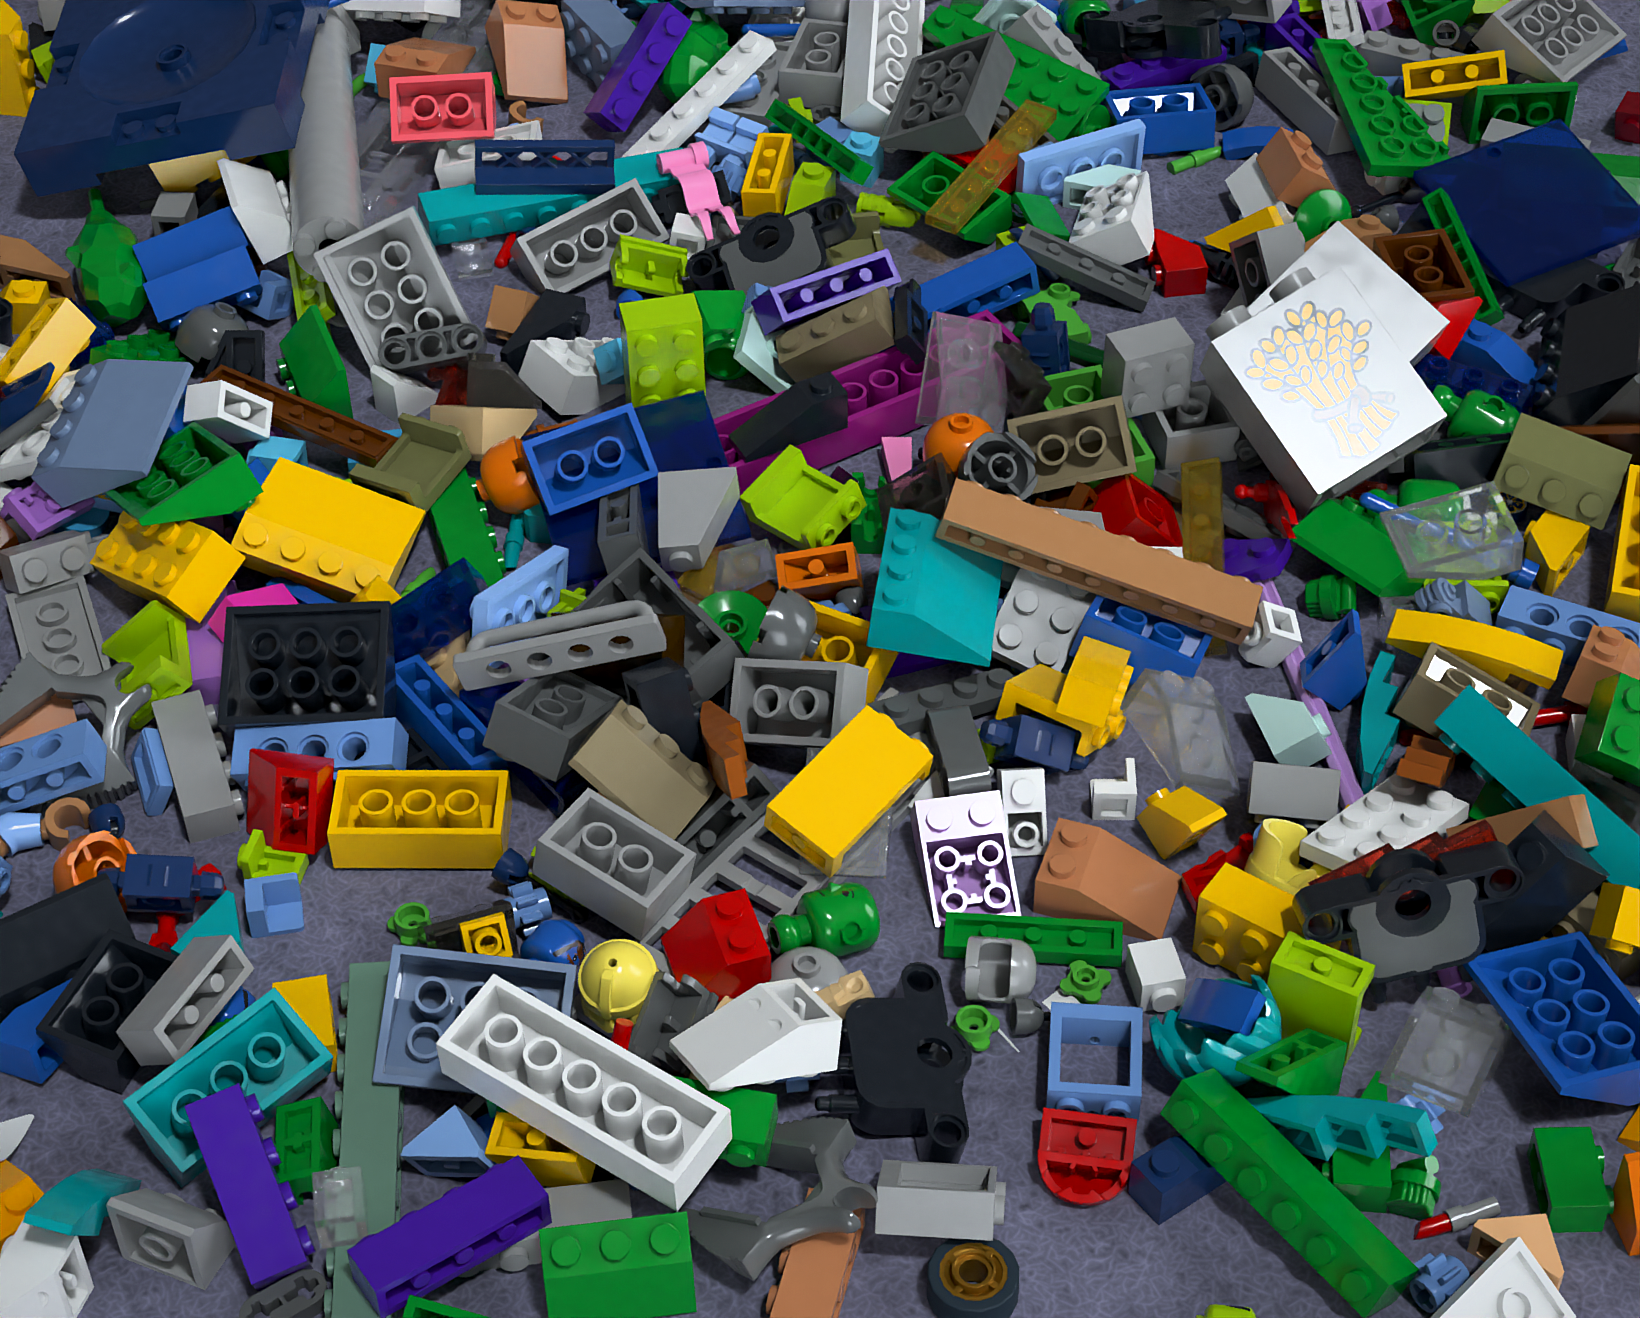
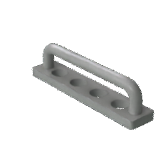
[453,600,666,691]

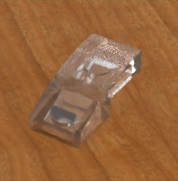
[451,237,494,281]

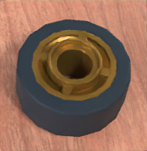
[927,1238,1020,1318]

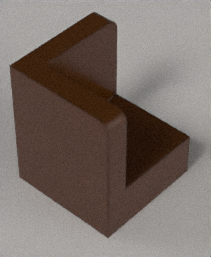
[1034,481,1099,512]

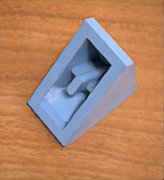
[401,1105,498,1177]

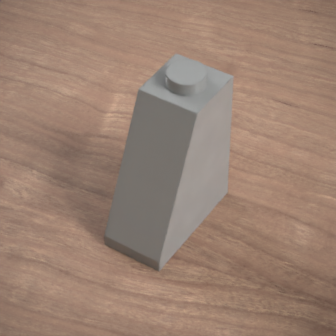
[658,466,740,572]

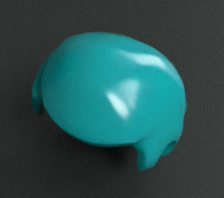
[1149,974,1282,1088]

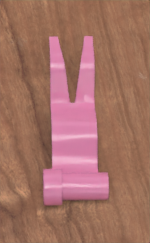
[656,141,740,241]

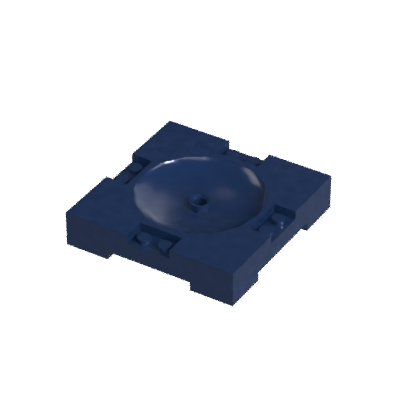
[14,0,330,197]

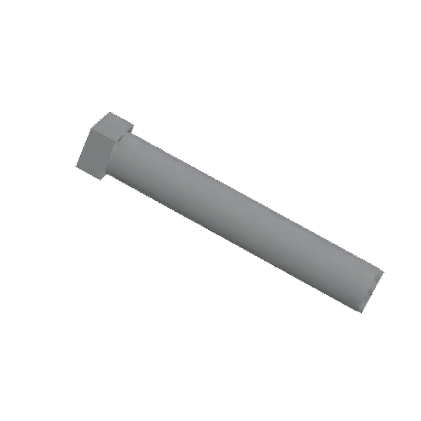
[288,4,365,282]

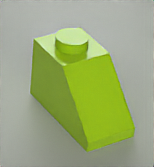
[784,161,836,216]

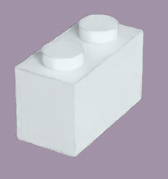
[183,380,273,444]

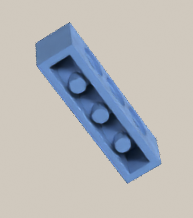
[1495,585,1640,667]
[230,717,409,792]
[0,718,107,815]

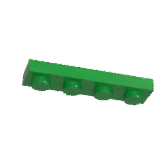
[944,912,1123,967]

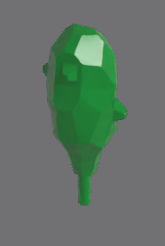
[657,8,731,104]
[65,188,149,328]

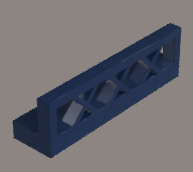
[474,140,615,195]

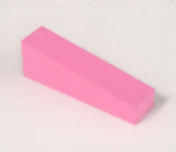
[881,437,912,510]

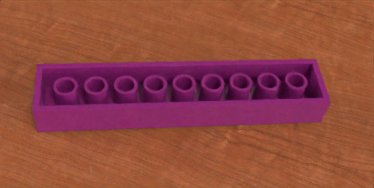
[670,310,1025,502]

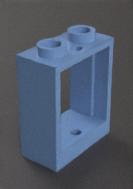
[1046,1002,1143,1122]

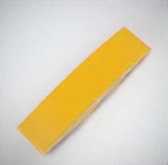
[1385,609,1564,690]

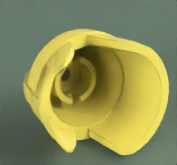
[1244,818,1335,896]
[578,939,659,1033]

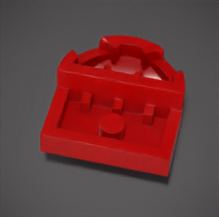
[1037,1107,1137,1206]

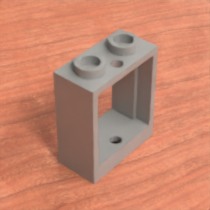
[875,1160,1006,1241]

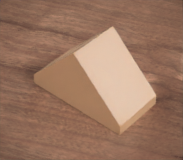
[1467,1214,1564,1291]

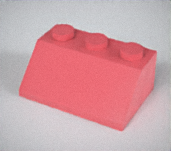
[389,72,496,144]

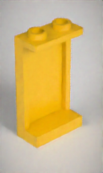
[764,705,933,878]

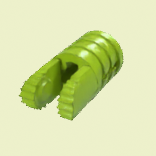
[856,192,922,228]

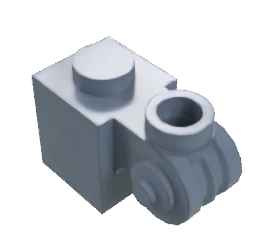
[1415,577,1492,626]

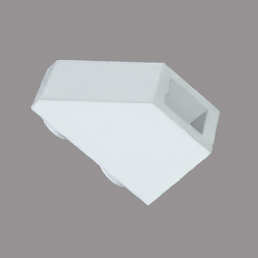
[997,767,1048,856]

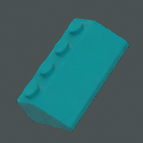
[123,987,333,1188]

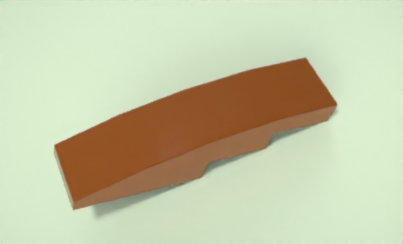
[699,700,748,800]
[1396,734,1458,788]

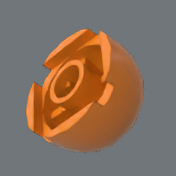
[923,413,994,486]
[476,436,542,514]
[52,830,137,913]

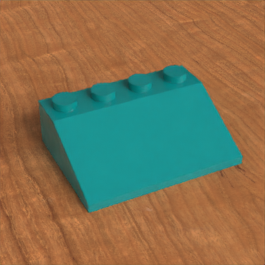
[866,508,1003,667]

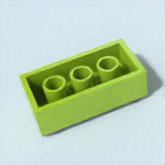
[619,293,707,445]

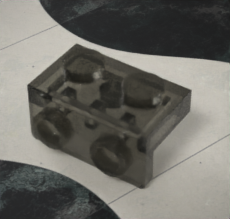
[990,340,1052,418]

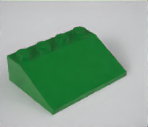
[103,421,264,526]

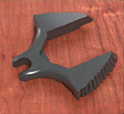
[0,652,152,818]
[679,1116,878,1281]

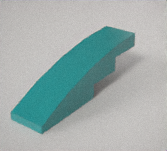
[1356,650,1400,795]
[1246,1095,1438,1161]
[23,1168,142,1236]

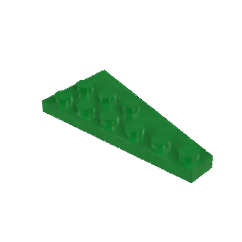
[922,5,1110,142]
[1312,38,1468,178]

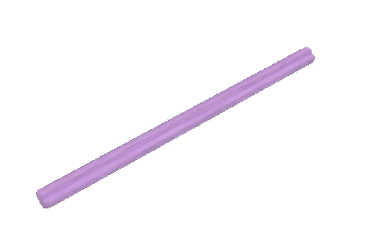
[1252,578,1364,810]

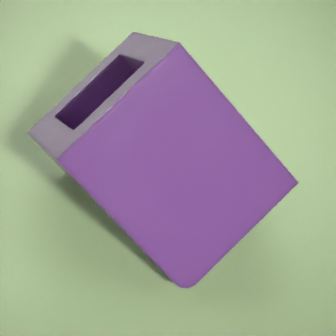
[1356,0,1393,34]

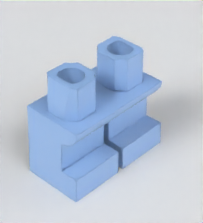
[694,106,769,170]

